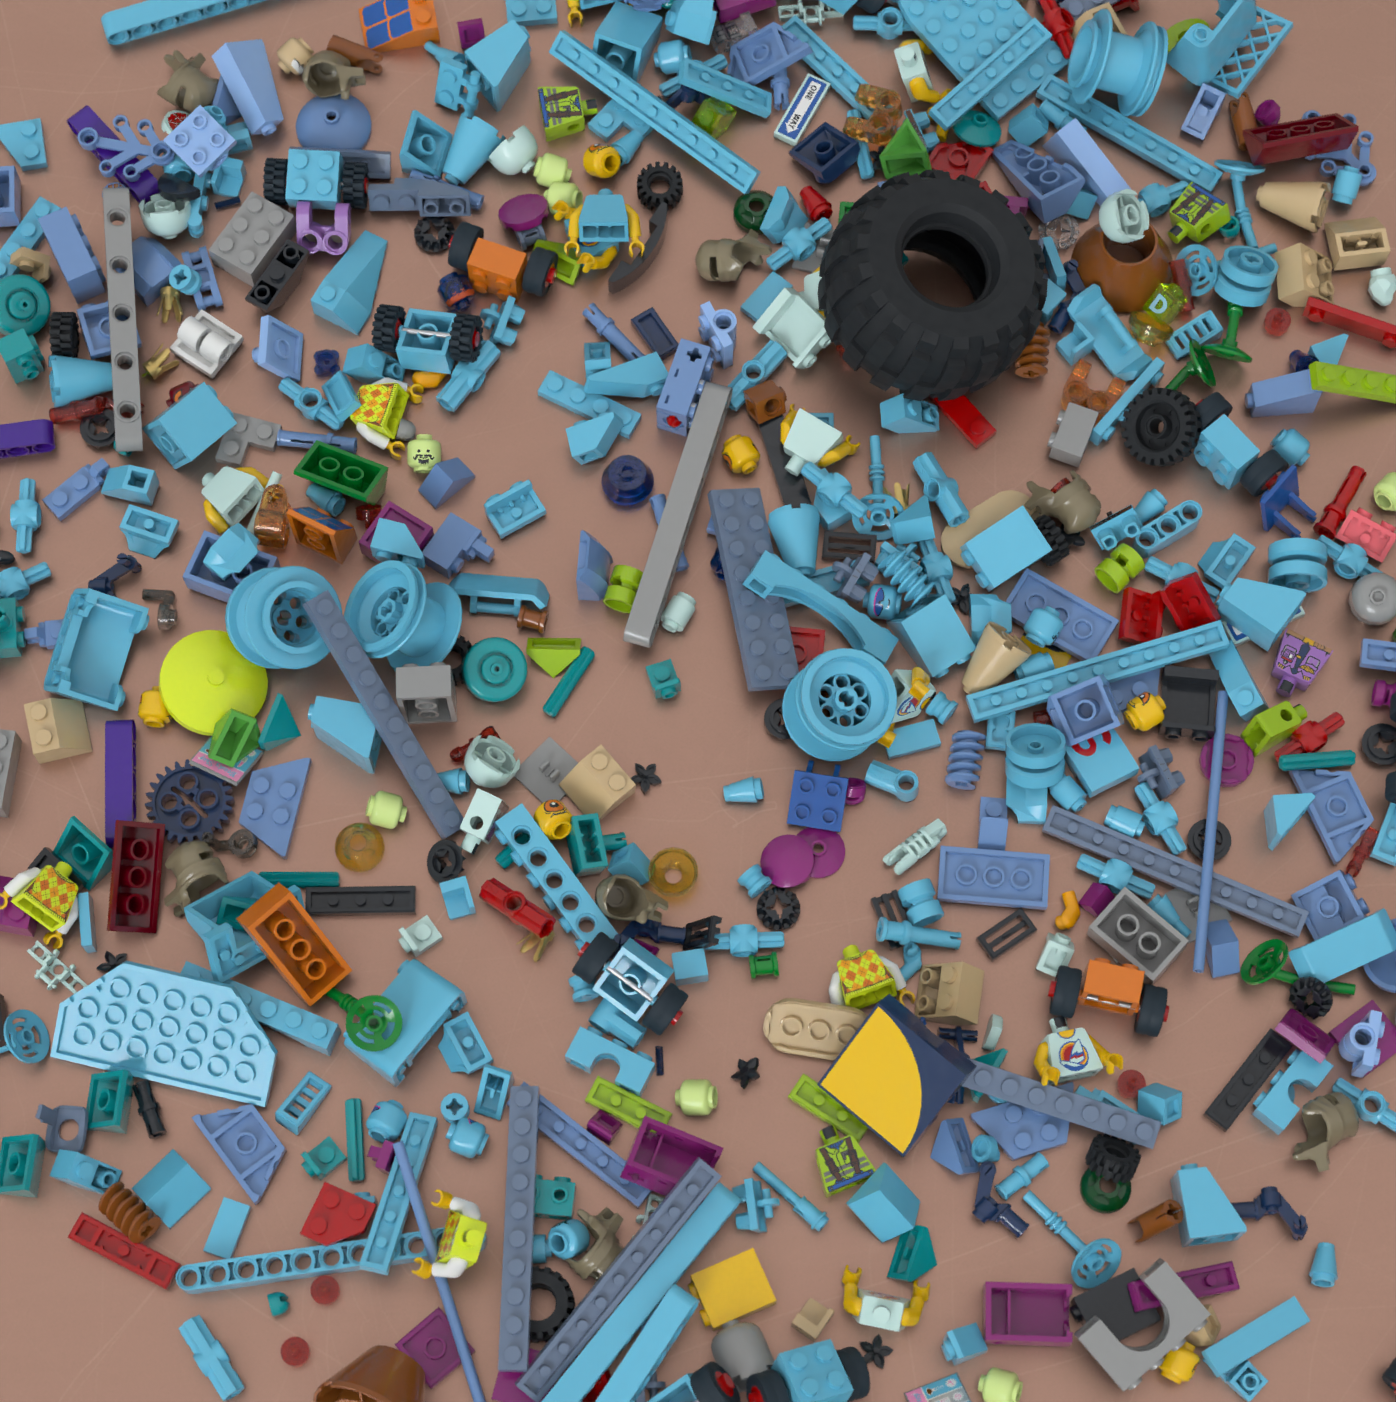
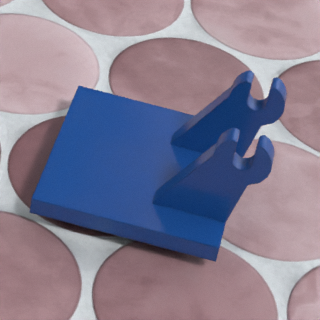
[1260,464,1317,538]
[787,760,849,832]

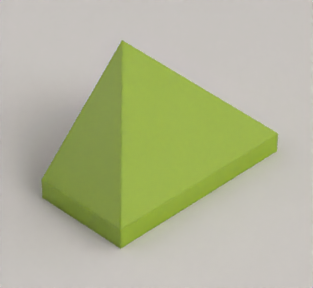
[532,239,582,286]
[526,638,581,678]

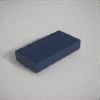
[631,307,679,360]

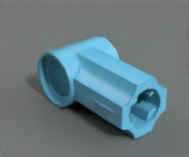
[864,759,919,802]
[588,998,647,1050]

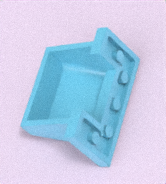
[184,871,305,983]

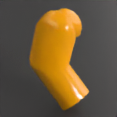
[412,371,446,388]
[1055,891,1081,930]

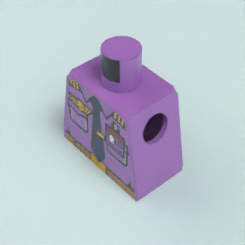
[1271,628,1333,697]

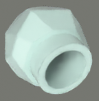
[1368,267,1396,306]

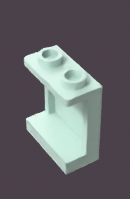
[753,288,831,369]

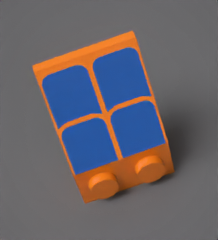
[359,0,440,53]
[286,507,357,564]

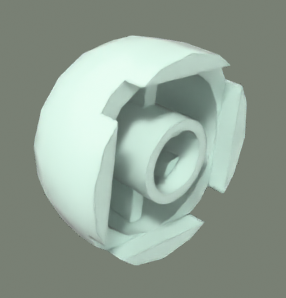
[488,125,538,175]
[1099,189,1149,243]
[139,194,191,239]
[464,735,520,789]

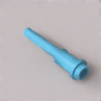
[752,1161,829,1232]

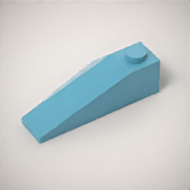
[665,0,717,45]
[310,230,388,335]

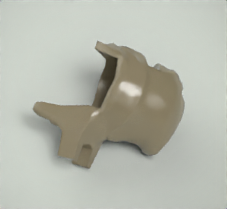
[157,50,219,113]
[302,50,366,100]
[695,229,772,282]
[1024,470,1101,534]
[164,840,229,917]
[595,874,668,924]
[1292,1092,1359,1172]
[565,1207,624,1285]

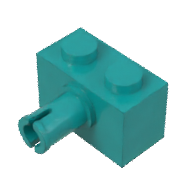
[0,597,26,658]
[566,813,627,877]

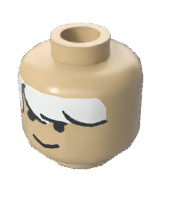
[277,37,314,75]

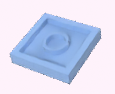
[252,315,303,382]

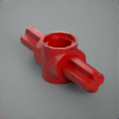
[1039,0,1075,59]
[1274,712,1345,763]

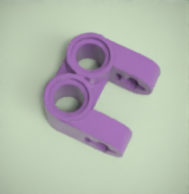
[296,201,351,255]

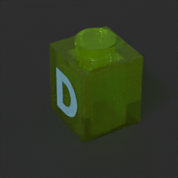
[1142,283,1188,325]

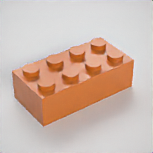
[236,883,352,1007]

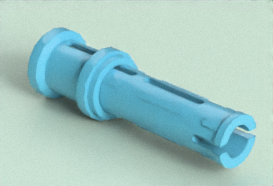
[876,917,961,950]

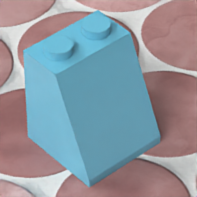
[592,1,663,83]
[464,19,531,112]
[142,382,237,469]
[960,505,1052,592]
[1215,577,1306,652]
[886,594,976,679]
[308,696,382,774]
[1170,1164,1247,1247]

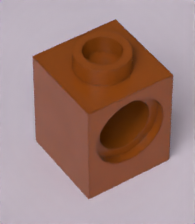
[743,379,787,424]

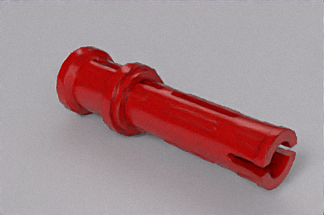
[1313,466,1367,540]

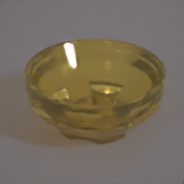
[1128,311,1174,347]
[335,823,385,872]
[648,847,698,897]

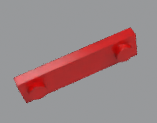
[1302,297,1396,348]
[928,395,997,449]
[68,1212,181,1290]

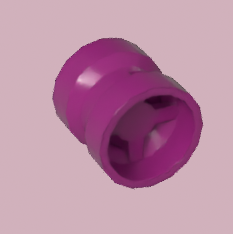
[1371,679,1396,708]

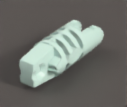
[883,819,947,875]

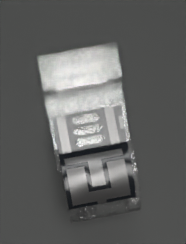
[710,11,758,54]

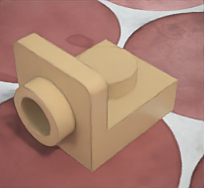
[10,247,51,283]

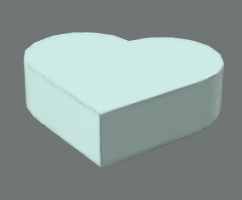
[982,1014,1003,1051]

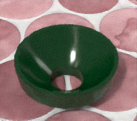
[733,190,773,235]
[1080,1168,1131,1214]

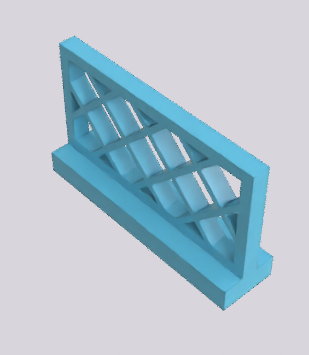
[1187,6,1293,99]

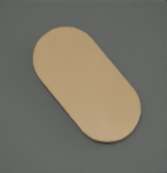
[941,490,1036,569]
[763,998,868,1061]

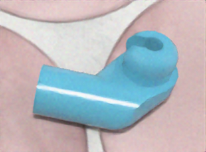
[900,942,922,982]

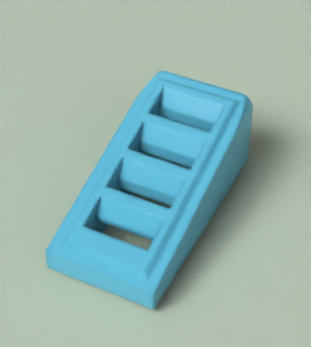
[1164,310,1223,361]
[275,1071,332,1135]

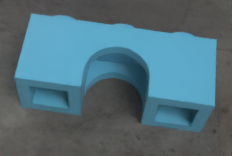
[565,1026,655,1097]
[1252,1048,1333,1135]

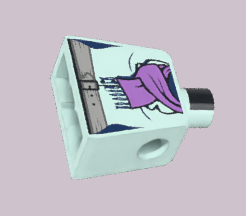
[460,788,509,855]

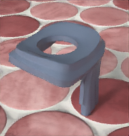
[35,1104,88,1153]

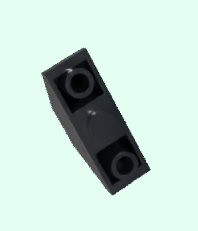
[245,239,310,313]

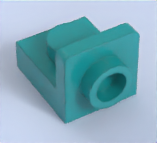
[645,659,681,699]
[301,1136,348,1181]

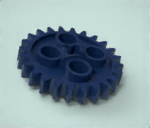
[145,759,235,845]

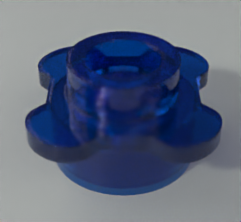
[313,349,340,375]

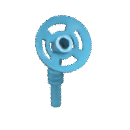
[1214,159,1265,249]
[1174,243,1278,296]
[852,435,904,541]
[0,1009,50,1064]
[1022,1190,1122,1289]

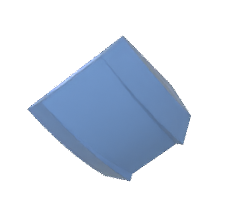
[115,236,186,307]
[576,530,613,601]
[1047,674,1125,747]

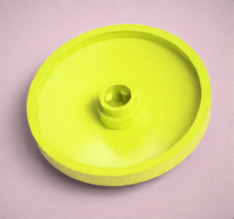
[159,630,268,736]

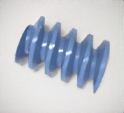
[945,730,986,790]

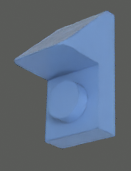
[1181,82,1226,140]
[977,797,1008,851]

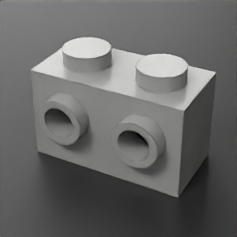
[1047,402,1099,468]

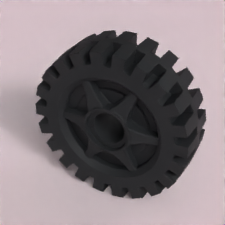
[1121,388,1202,467]

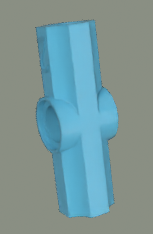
[436,340,501,412]
[728,340,788,411]
[912,452,970,527]
[178,1315,245,1402]

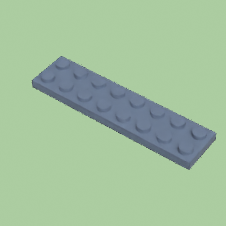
[707,488,799,692]

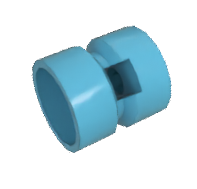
[897,879,945,927]

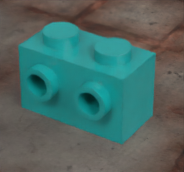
[0,328,45,384]
[535,1174,577,1220]

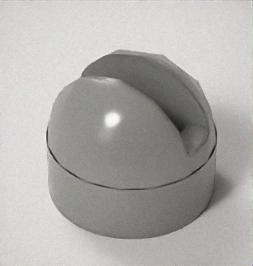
[396,419,416,441]

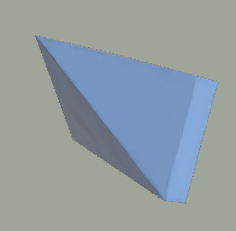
[212,75,242,125]
[930,1118,980,1175]

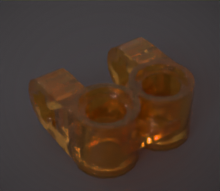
[842,84,903,146]
[1061,359,1127,424]
[254,484,291,550]

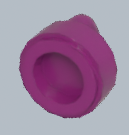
[1255,99,1281,126]
[845,778,866,805]

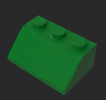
[294,440,388,506]

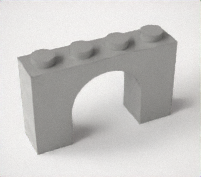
[1074,1258,1211,1391]

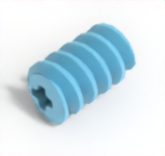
[877,549,935,609]

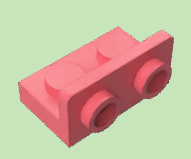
[1336,507,1396,563]

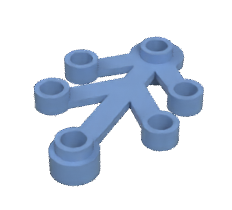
[1302,110,1376,186]
[77,115,175,182]

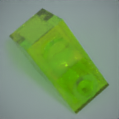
[691,97,737,140]

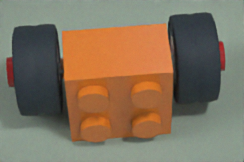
[448,222,558,303]
[1048,958,1169,1037]

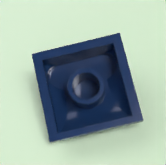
[789,122,860,183]

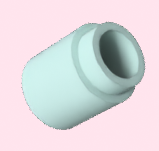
[660,592,696,633]

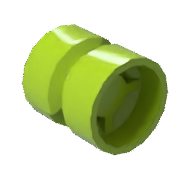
[1094,543,1145,593]
[603,565,643,613]

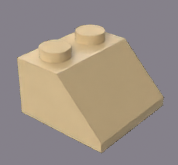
[24,698,93,764]
[559,744,636,821]

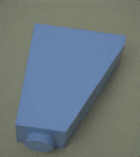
[1245,369,1323,418]

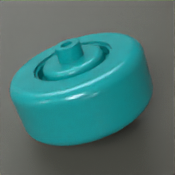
[0,274,51,336]
[461,637,527,702]

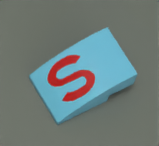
[1064,728,1140,798]

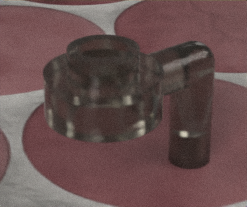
[142,589,178,630]
[202,829,258,859]

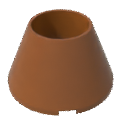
[1071,222,1173,314]
[313,1345,426,1402]

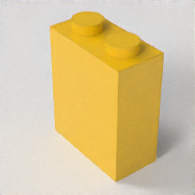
[688,1248,776,1332]

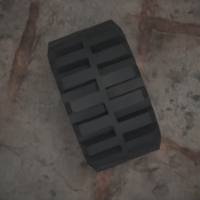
[530,1266,575,1343]

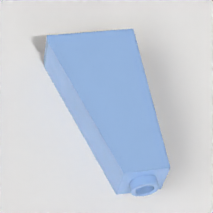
[212,39,284,136]
[1042,118,1132,206]

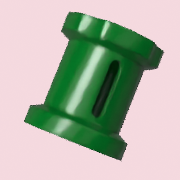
[748,951,779,979]

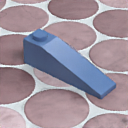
[992,140,1085,224]

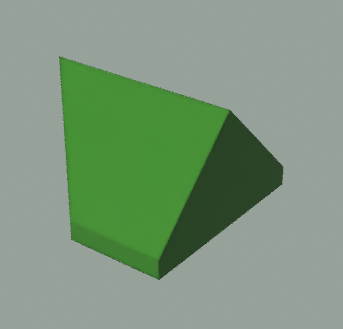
[879,118,932,179]
[208,708,261,767]

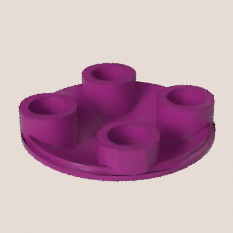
[760,835,814,888]

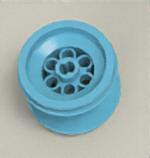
[1068,8,1168,117]
[344,560,462,672]
[225,566,342,669]
[782,648,897,761]

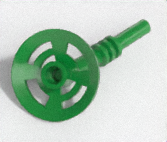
[1201,302,1252,363]
[1165,339,1216,390]
[1241,939,1356,995]
[325,987,402,1052]

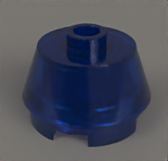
[601,455,654,507]

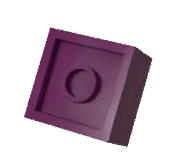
[359,501,434,564]

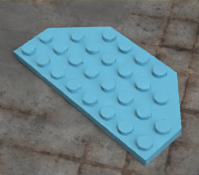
[50,960,278,1107]

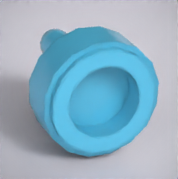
[971,1135,1000,1163]

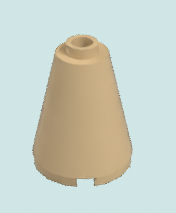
[1256,182,1331,233]
[962,621,1032,694]

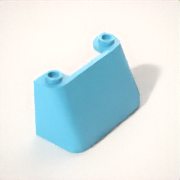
[1166,0,1257,86]
[44,588,149,711]
[343,958,467,1088]

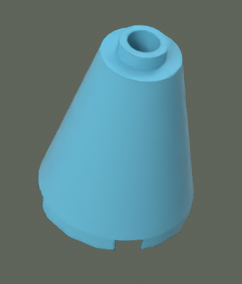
[442,112,506,186]
[48,355,113,408]
[768,503,820,579]

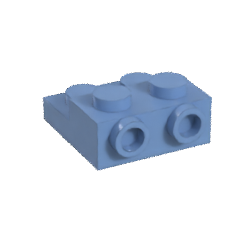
[77,300,142,360]
[1291,870,1370,940]

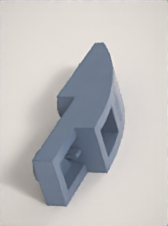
[368,178,471,217]

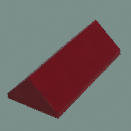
[1242,113,1359,166]
[107,820,165,933]

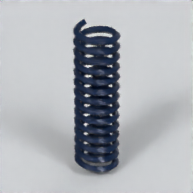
[214,196,241,209]
[655,1046,664,1076]

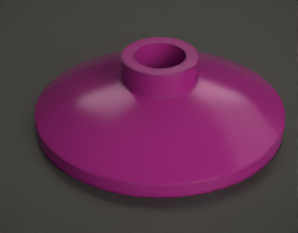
[796,827,845,878]

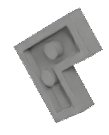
[215,412,282,467]

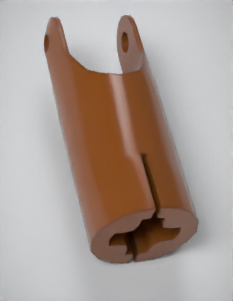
[327,35,383,74]
[1229,92,1257,151]
[1127,1199,1184,1243]

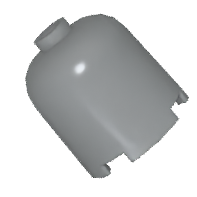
[1349,572,1396,626]
[711,1319,774,1393]

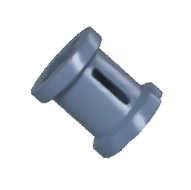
[515,224,547,251]

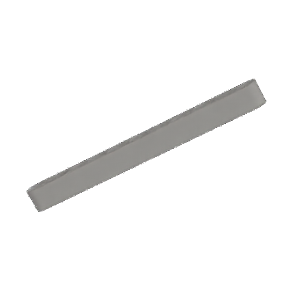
[623,381,733,648]

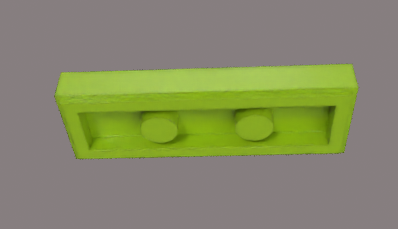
[788,1073,869,1144]
[585,1076,672,1133]

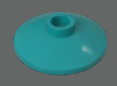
[952,110,1002,147]

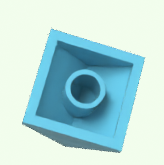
[399,110,453,177]
[1264,793,1316,851]
[131,1149,211,1229]
[846,1162,920,1243]

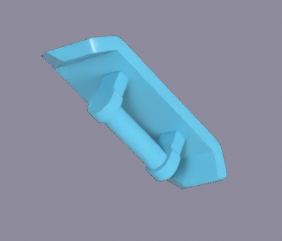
[1067,284,1153,382]
[449,573,550,617]
[1289,908,1396,983]

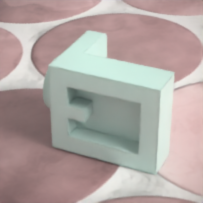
[398,915,443,957]
[1036,932,1075,977]

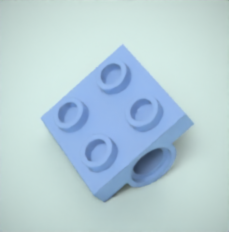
[163,105,237,178]
[698,301,737,369]
[1338,1010,1385,1078]

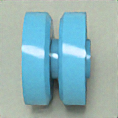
[1213,245,1279,307]
[1268,538,1328,593]
[1005,723,1066,789]

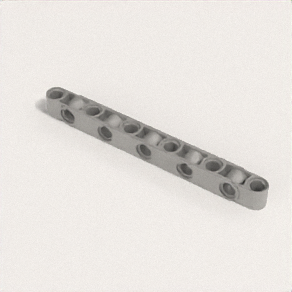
[103,188,143,452]

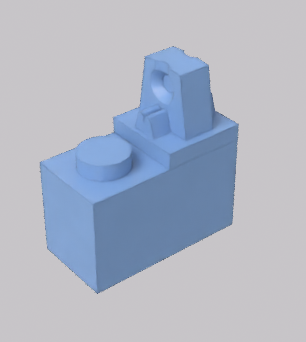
[422,512,495,579]

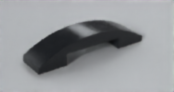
[608,201,667,294]

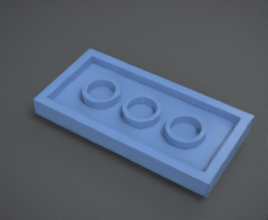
[1005,568,1119,661]
[937,846,1050,910]

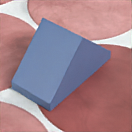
[418,457,475,510]
[1206,919,1240,978]

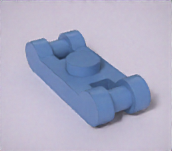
[181,246,224,311]

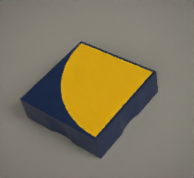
[817,994,977,1157]

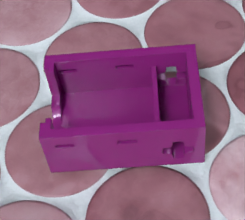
[620,1116,723,1209]
[983,1282,1073,1347]

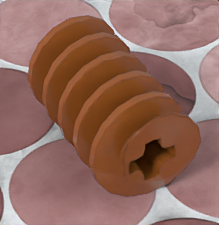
[1015,322,1051,378]
[98,1182,161,1243]

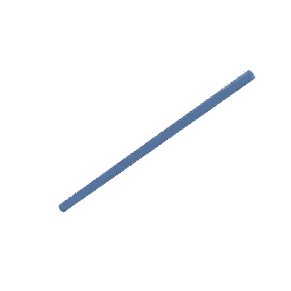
[1193,691,1229,973]
[392,1141,486,1402]

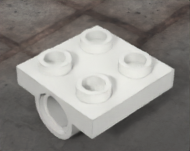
[170,309,244,379]

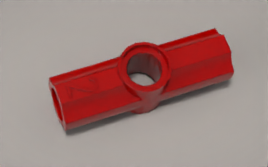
[479,878,556,939]

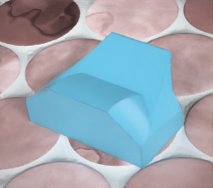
[760,186,808,244]
[119,504,180,558]
[203,523,260,581]
[1198,533,1256,589]
[969,594,1012,647]
[1006,778,1047,825]
[438,1011,494,1074]

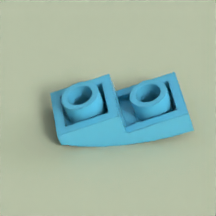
[1202,1339,1268,1402]

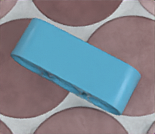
[1132,500,1202,558]

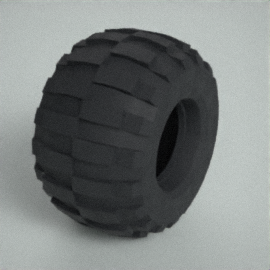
[817,170,1048,402]

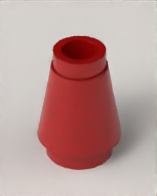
[799,186,833,222]

